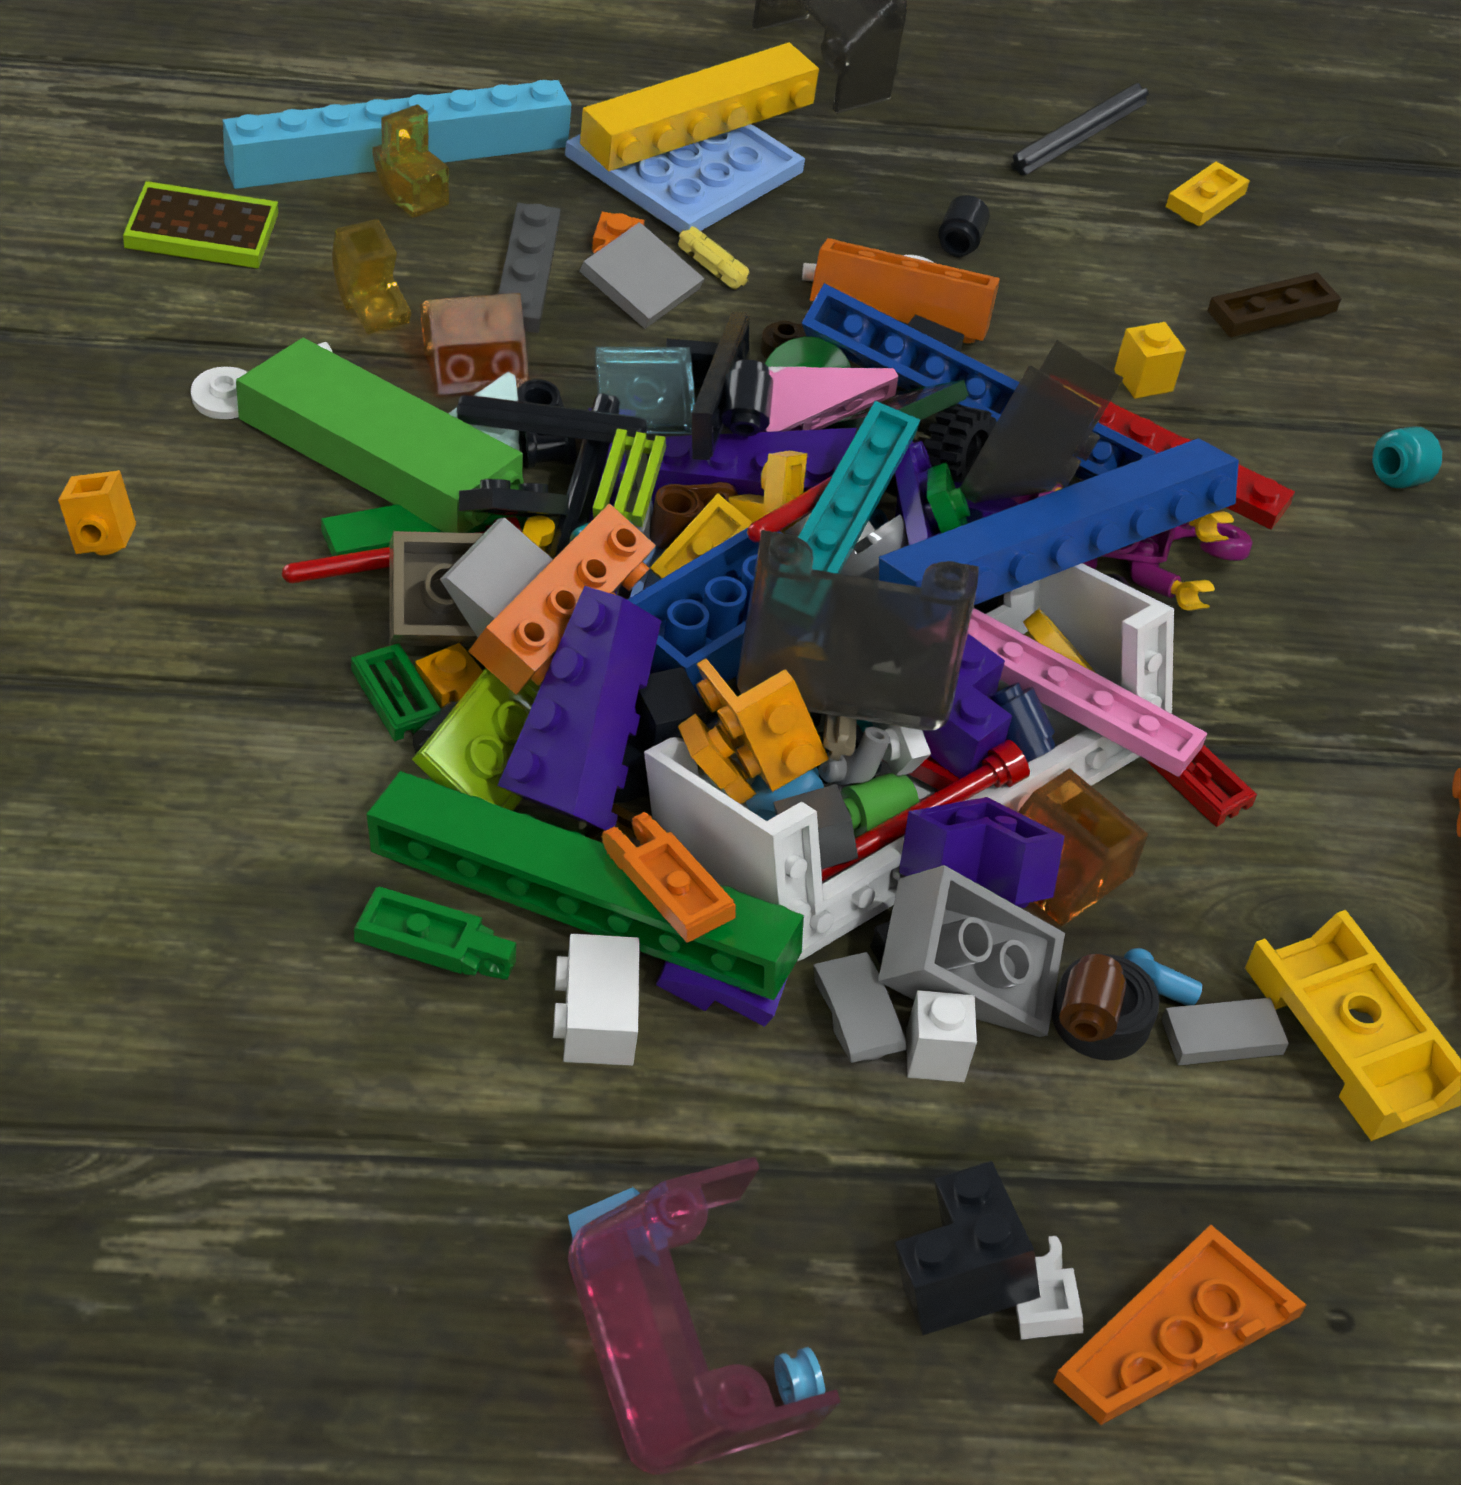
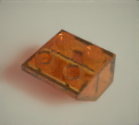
[420,293,529,395]
[1018,768,1148,927]

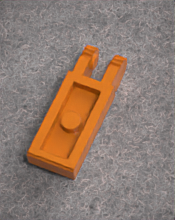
[601,812,736,943]

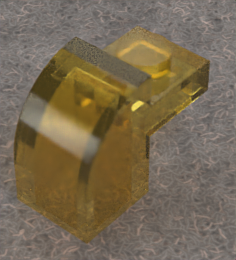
[372,104,449,218]
[332,218,411,334]

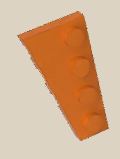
[1053,1225,1306,1425]

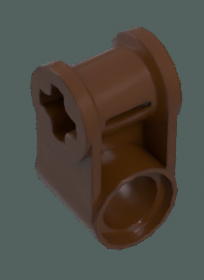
[650,482,738,550]

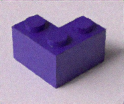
[902,631,1012,779]
[899,797,1065,908]

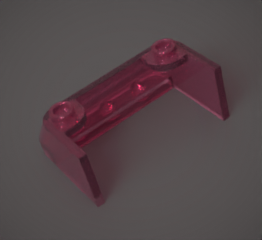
[568,1156,841,1474]

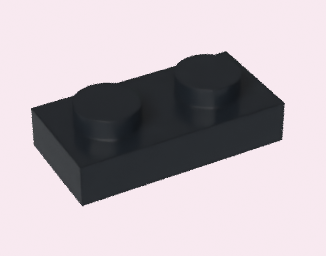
[459,479,569,518]

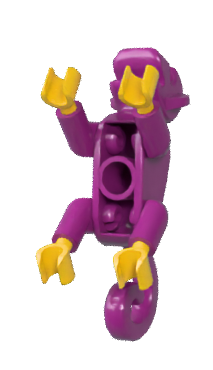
[1006,468,1253,611]

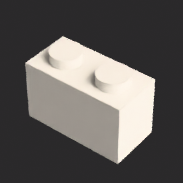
[553,934,639,1066]

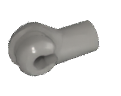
[819,727,890,785]

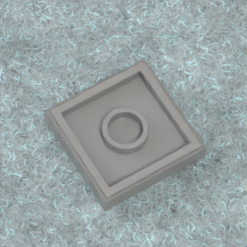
[579,222,705,329]

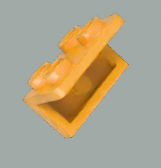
[696,658,829,792]

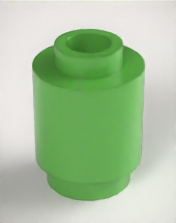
[840,773,919,838]

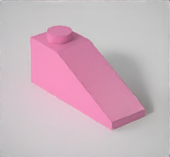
[760,367,899,432]

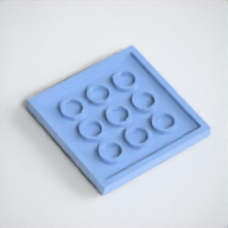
[565,124,805,233]

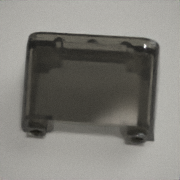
[736,530,979,730]

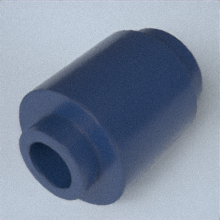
[990,682,1056,762]

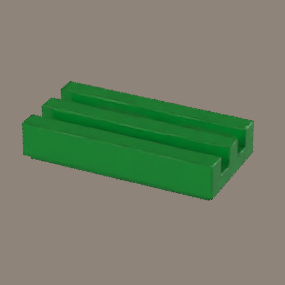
[351,643,440,742]

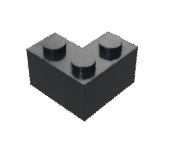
[613,667,707,803]
[895,1161,1040,1335]

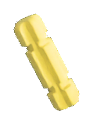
[678,226,749,290]

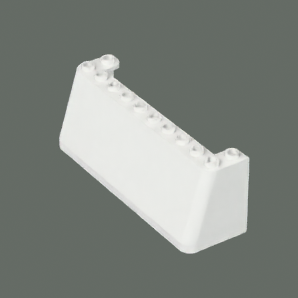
[644,563,1174,961]

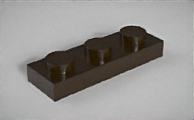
[1207,272,1342,337]

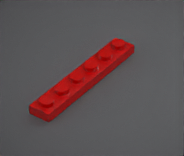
[1036,373,1295,530]

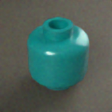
[1372,427,1442,489]

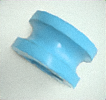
[774,1347,825,1412]

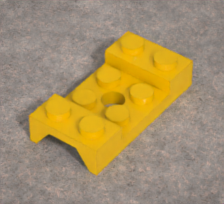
[1245,910,1461,1141]

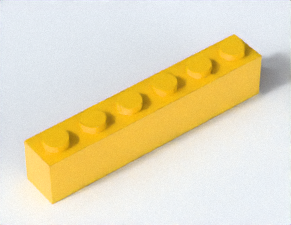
[580,42,819,172]

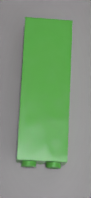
[236,337,524,533]

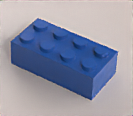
[627,528,834,699]

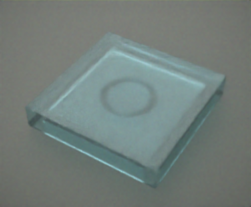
[595,347,695,434]

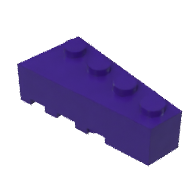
[652,428,857,520]
[497,586,661,831]

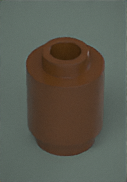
[1059,954,1127,1042]

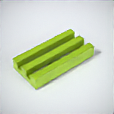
[593,428,666,527]

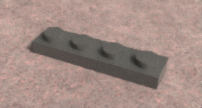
[494,203,561,333]

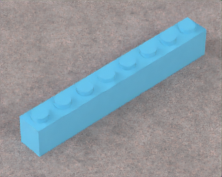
[223,80,571,189]

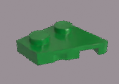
[927,462,970,533]

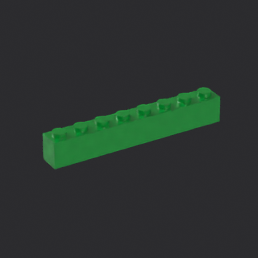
[366,771,804,1000]

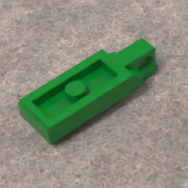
[354,886,517,980]

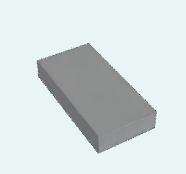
[1161,998,1289,1065]

